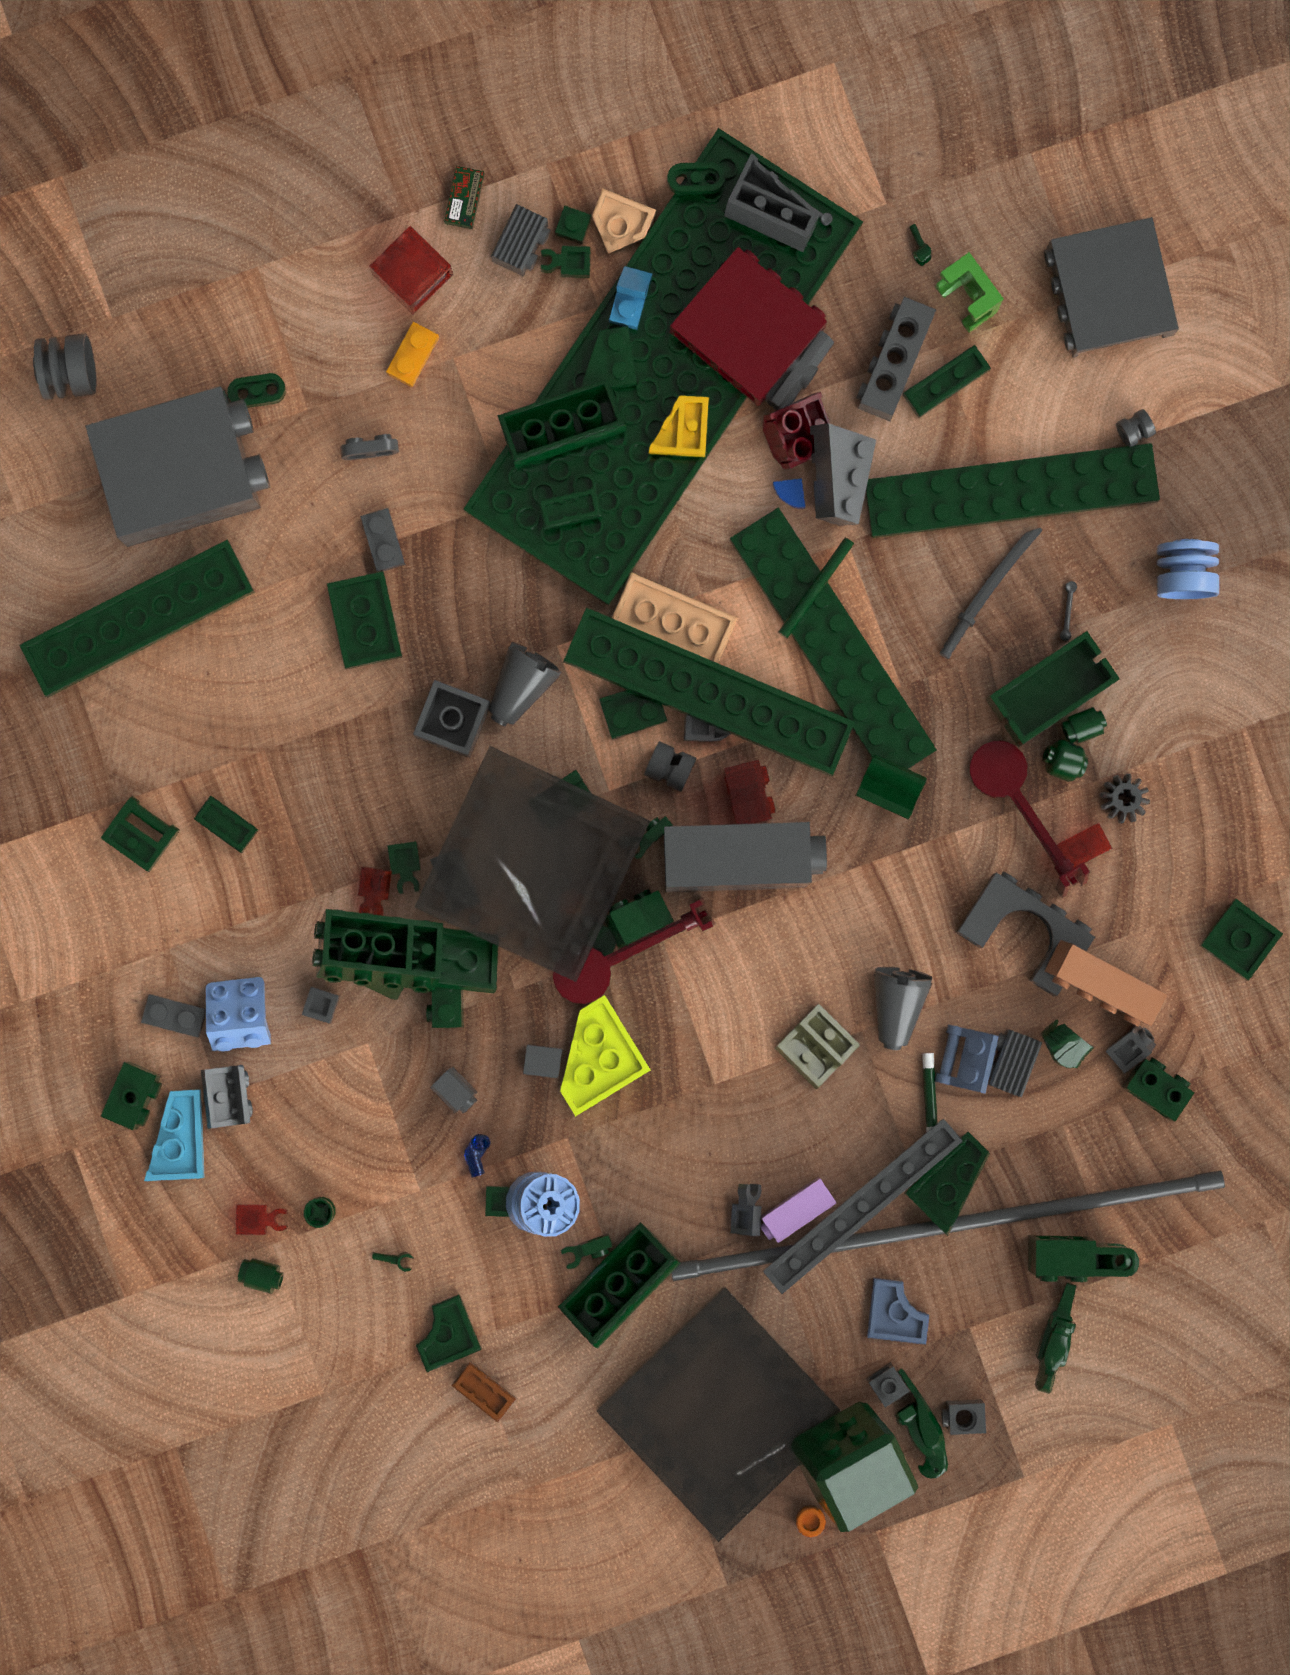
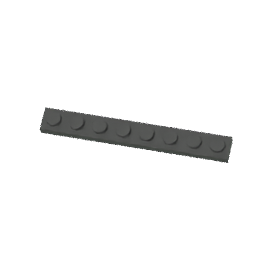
[763,1119,963,1294]

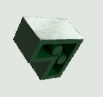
[603,889,674,949]

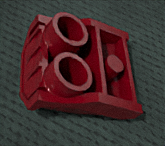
[763,391,830,469]

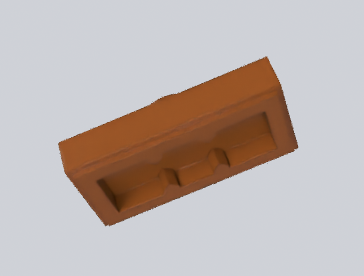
[451,1361,516,1423]

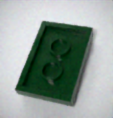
[327,571,403,670]

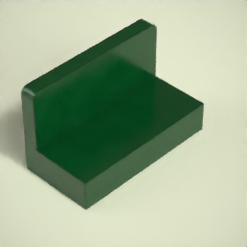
[855,755,927,820]

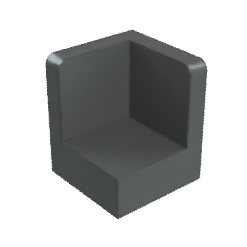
[523,1044,563,1078]

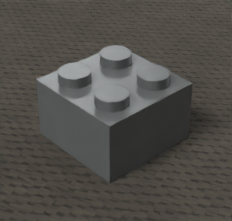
[413,680,491,758]

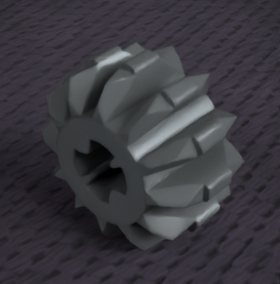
[1099,774,1150,824]

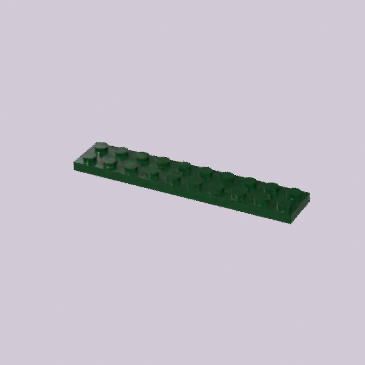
[866,443,1160,538]
[730,507,937,769]
[563,607,855,777]

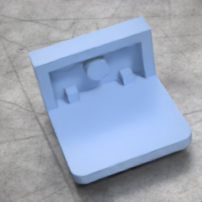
[206,977,271,1051]

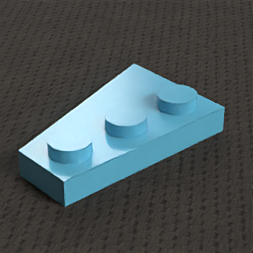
[144,1089,205,1181]

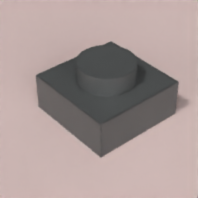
[302,987,340,1024]

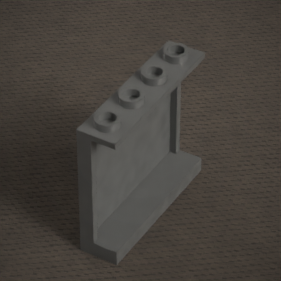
[1044,217,1179,358]

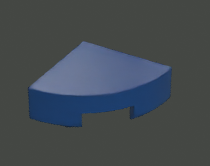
[773,478,805,509]

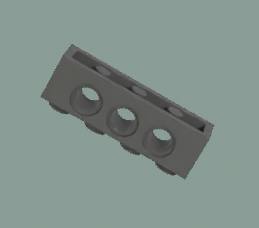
[856,297,936,421]

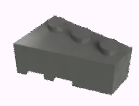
[724,153,819,252]
[810,423,876,526]

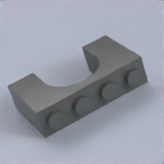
[955,872,1095,996]

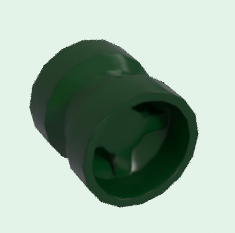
[304,1197,336,1228]

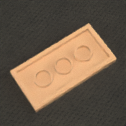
[612,573,738,664]

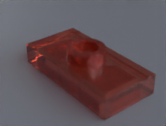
[1050,823,1113,867]

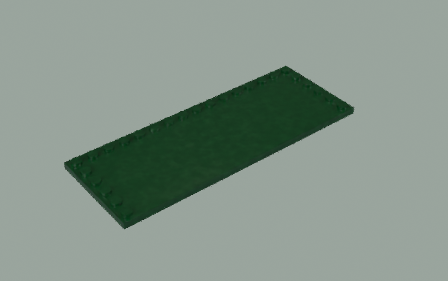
[463,128,863,606]

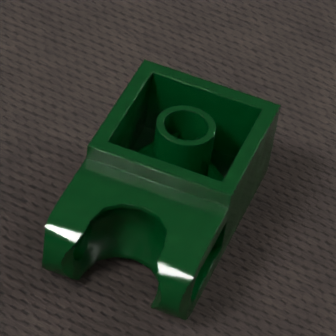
[1028,1235,1139,1282]

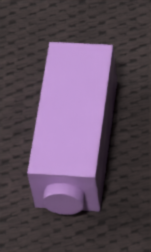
[760,1177,836,1243]

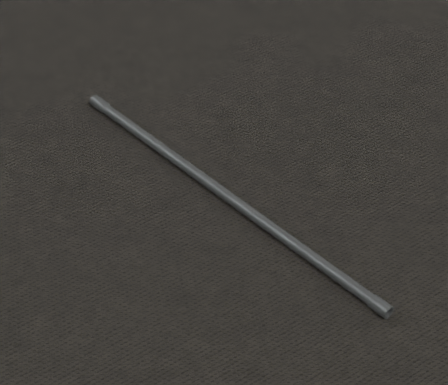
[672,1170,1225,1281]

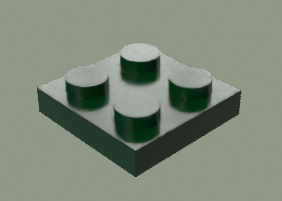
[1199,899,1283,981]

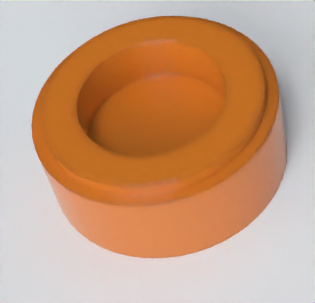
[796,1505,826,1537]

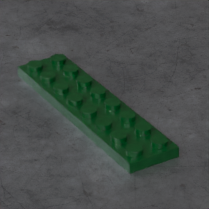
[19,539,255,698]

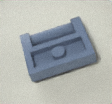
[935,1024,999,1094]

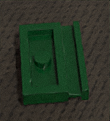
[599,690,667,740]

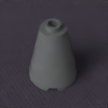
[489,642,562,727]
[874,967,932,1050]

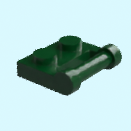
[101,796,180,872]

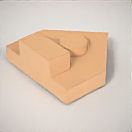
[592,188,657,254]

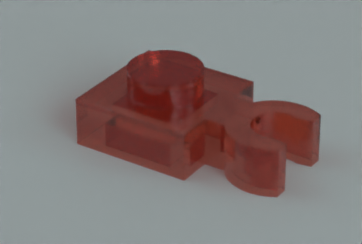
[358,867,392,916]
[236,1204,288,1235]

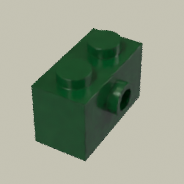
[100,1062,162,1130]

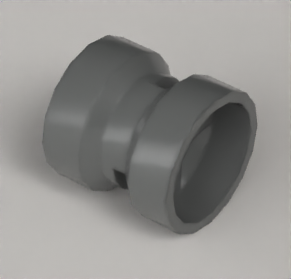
[1116,409,1156,448]

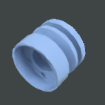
[1157,539,1219,599]
[506,1172,580,1237]

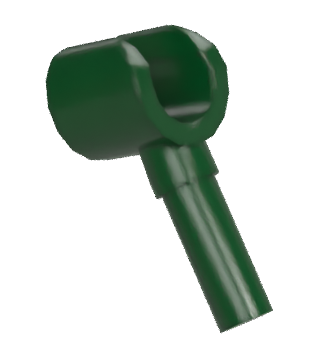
[909,224,931,266]
[372,1252,414,1272]

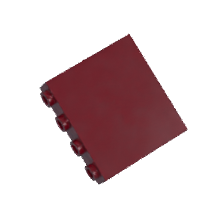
[670,247,827,407]

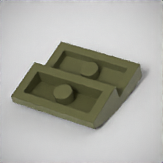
[775,1004,860,1089]

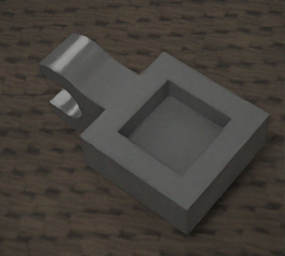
[730,1184,762,1236]

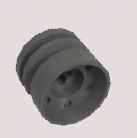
[33,333,97,400]

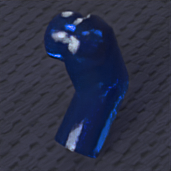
[464,1134,491,1178]

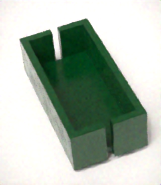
[986,631,1120,748]

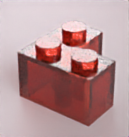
[723,759,776,824]

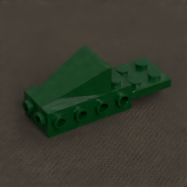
[312,909,499,1000]

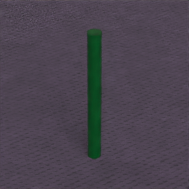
[778,537,854,639]

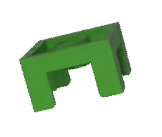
[935,252,1004,333]

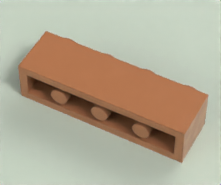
[1045,940,1167,1027]

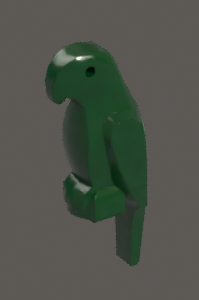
[1035,1283,1077,1394]
[894,1368,948,1479]

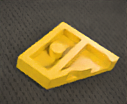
[649,396,709,457]

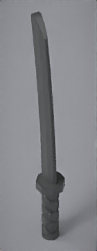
[939,528,1042,659]

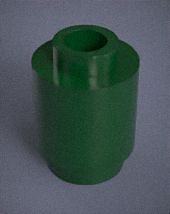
[1061,707,1107,744]
[238,1258,284,1294]

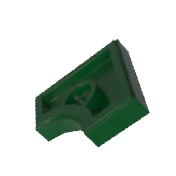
[416,1294,482,1372]

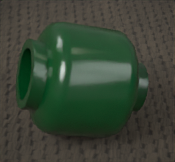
[1042,739,1088,782]

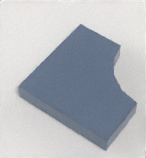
[867,1278,929,1345]

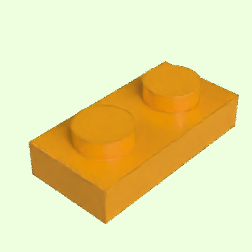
[386,322,439,387]

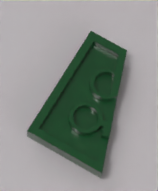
[905,1132,990,1236]

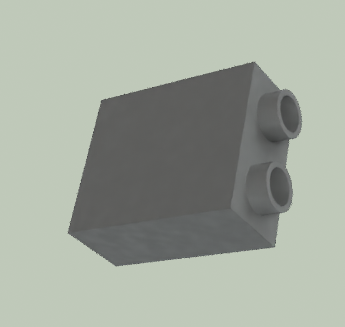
[85,386,270,547]
[664,822,827,892]

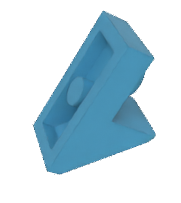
[609,266,652,330]

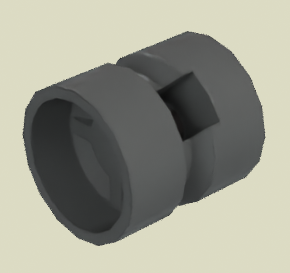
[644,741,697,792]

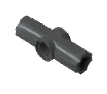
[765,331,834,410]

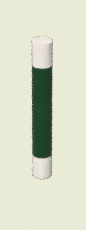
[922,1053,938,1133]

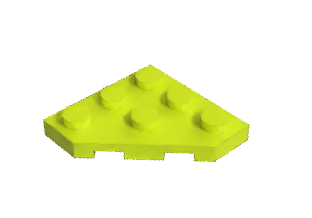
[560,995,651,1117]

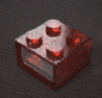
[369,226,454,315]

